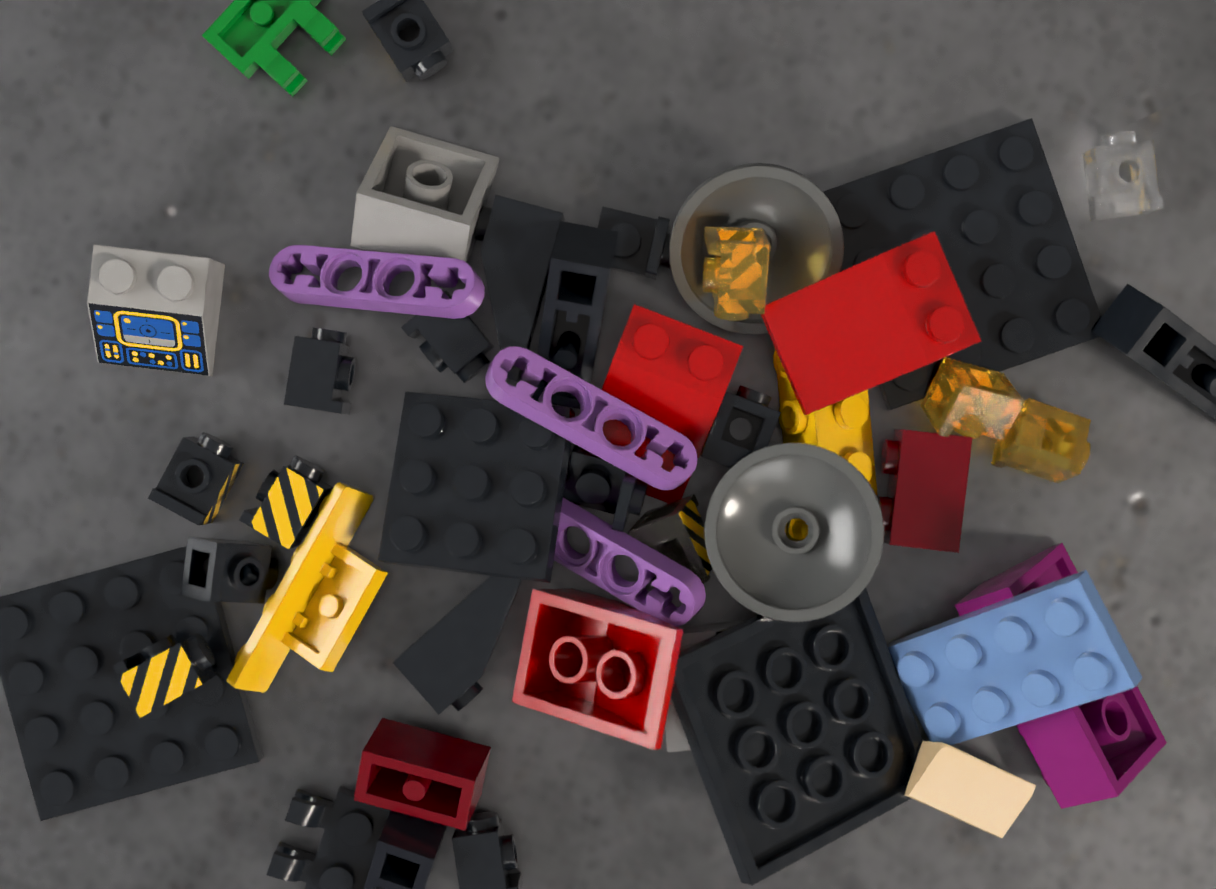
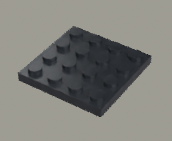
[823,118,1101,410]
[0,546,263,821]
[671,587,923,886]

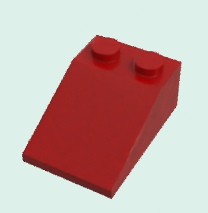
[758,231,981,415]
[601,304,743,507]
[512,589,683,750]

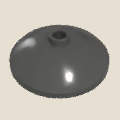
[669,163,844,334]
[704,443,884,622]

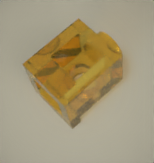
[703,227,770,321]
[921,357,1025,441]
[991,398,1091,484]

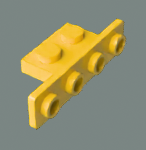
[773,347,878,540]
[227,482,388,693]

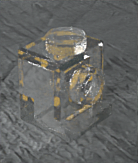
[1083,131,1164,221]

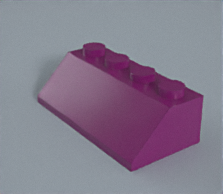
[955,543,1167,809]

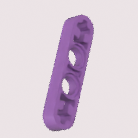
[269,245,485,319]
[485,346,698,490]
[554,498,706,626]

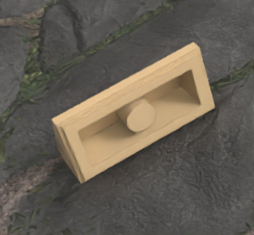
[904,741,1036,838]

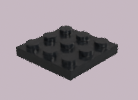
[378,392,575,583]

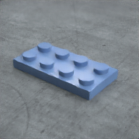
[887,570,1142,746]

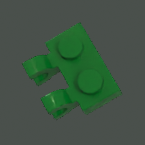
[202,0,346,97]

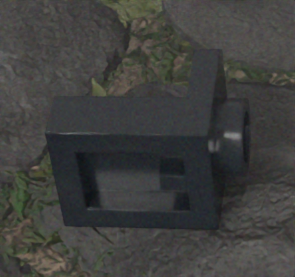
[598,207,671,280]
[563,444,648,532]

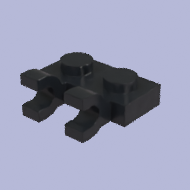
[266,787,391,889]

